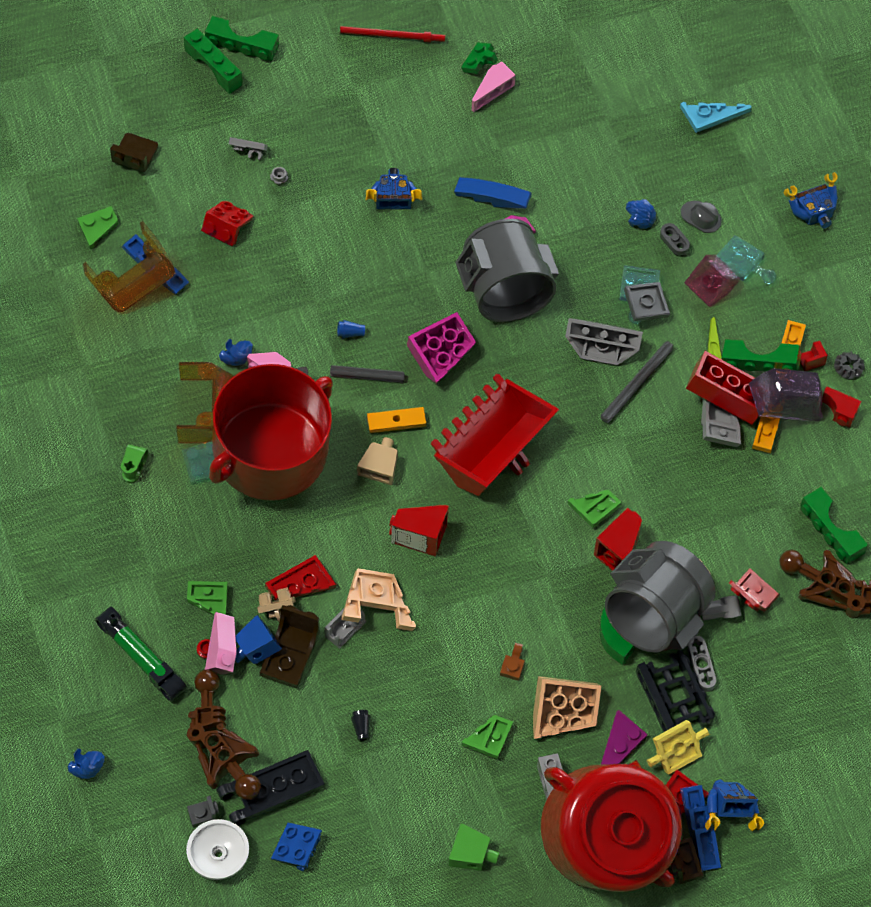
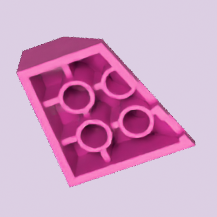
[407,312,476,384]

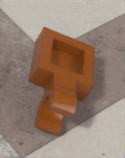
[500,642,525,681]

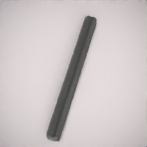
[601,341,673,423]

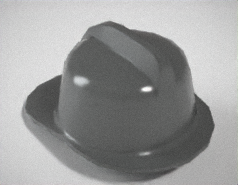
[681,201,722,233]

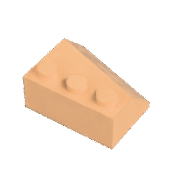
[533,676,601,739]

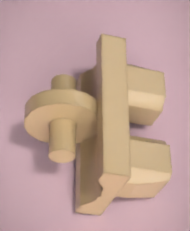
[257,588,296,622]

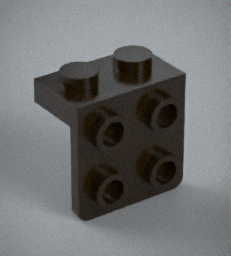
[110,133,158,173]
[671,837,704,884]

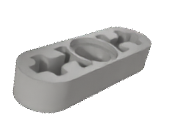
[687,636,716,692]

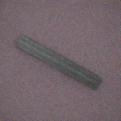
[330,365,405,383]

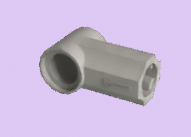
[702,595,741,620]

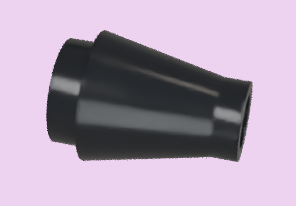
[351,710,371,741]

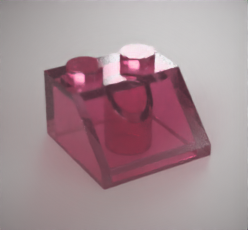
[684,255,741,307]

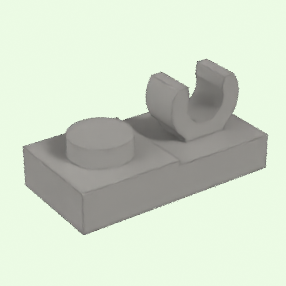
[229,137,268,160]

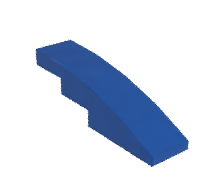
[454,177,532,209]
[122,234,189,295]
[680,785,721,871]

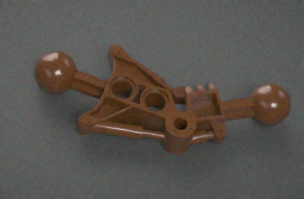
[779,550,871,618]
[187,669,261,800]

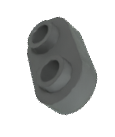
[660,223,690,256]

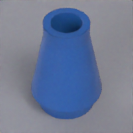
[337,320,365,338]

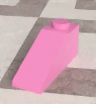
[472,62,516,112]
[205,612,236,675]

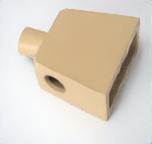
[357,437,398,485]

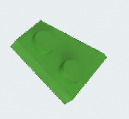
[77,206,119,249]
[568,490,622,528]
[187,581,228,615]
[462,715,513,759]

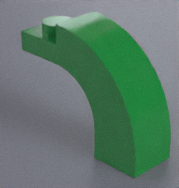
[599,607,635,665]

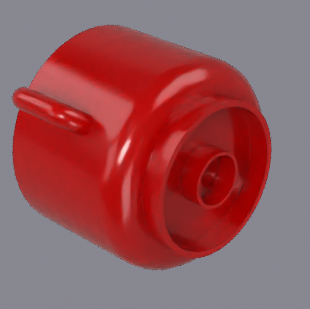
[209,364,333,501]
[541,764,682,892]

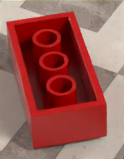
[686,351,771,425]

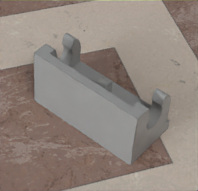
[325,609,366,649]

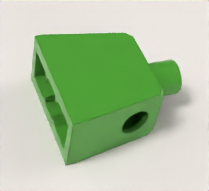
[448,824,500,871]

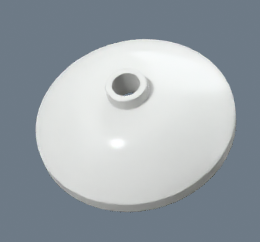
[186,819,249,880]

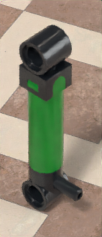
[95,606,187,702]

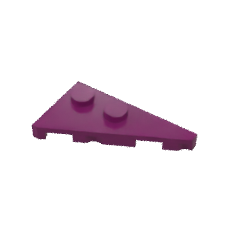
[601,710,648,764]

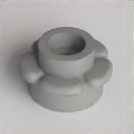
[270,167,288,184]

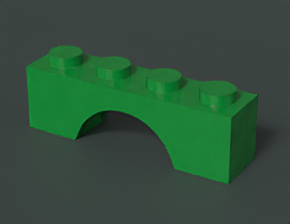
[205,16,279,61]
[183,28,243,94]
[722,339,801,374]
[800,486,868,564]

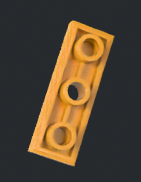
[367,407,426,433]

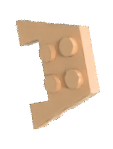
[341,568,416,631]

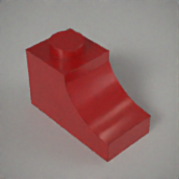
[821,386,862,428]

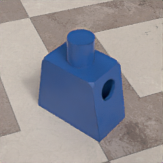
[235,615,282,664]

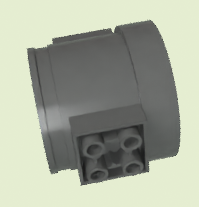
[455,219,559,322]
[605,541,715,652]

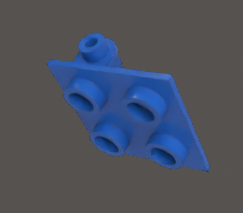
[271,823,322,871]

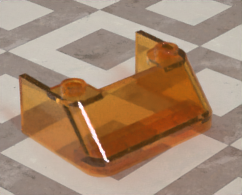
[83,221,175,312]
[176,362,234,443]

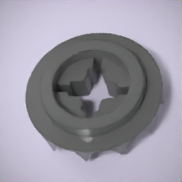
[834,351,865,379]

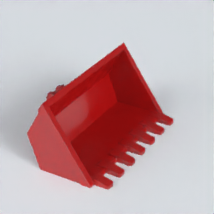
[431,374,559,496]

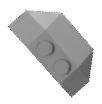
[565,318,643,365]

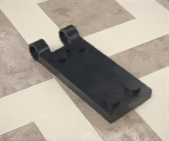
[216,750,325,826]

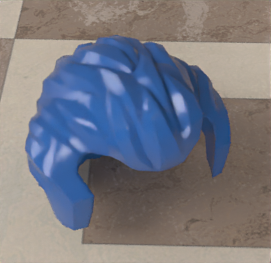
[626,199,656,229]
[219,339,253,366]
[68,749,105,779]

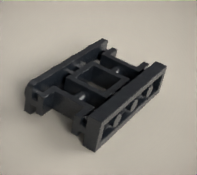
[636,650,715,732]

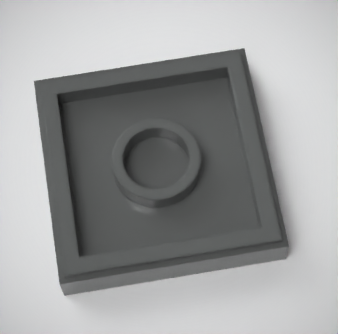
[624,282,670,322]

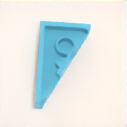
[680,102,752,133]

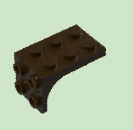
[260,605,320,688]

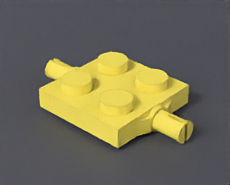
[647,720,709,775]

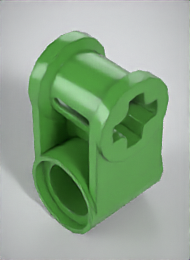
[121,444,148,483]

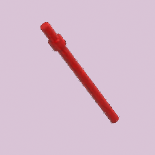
[340,26,445,43]

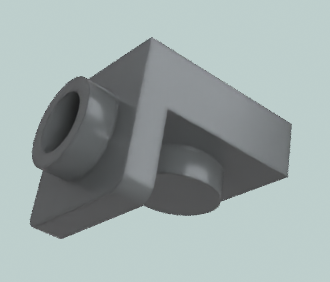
[187,796,219,828]

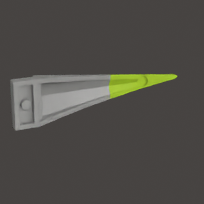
[701,317,741,447]

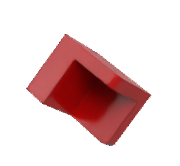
[800,340,828,372]

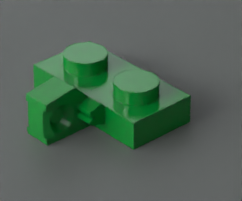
[461,42,498,74]

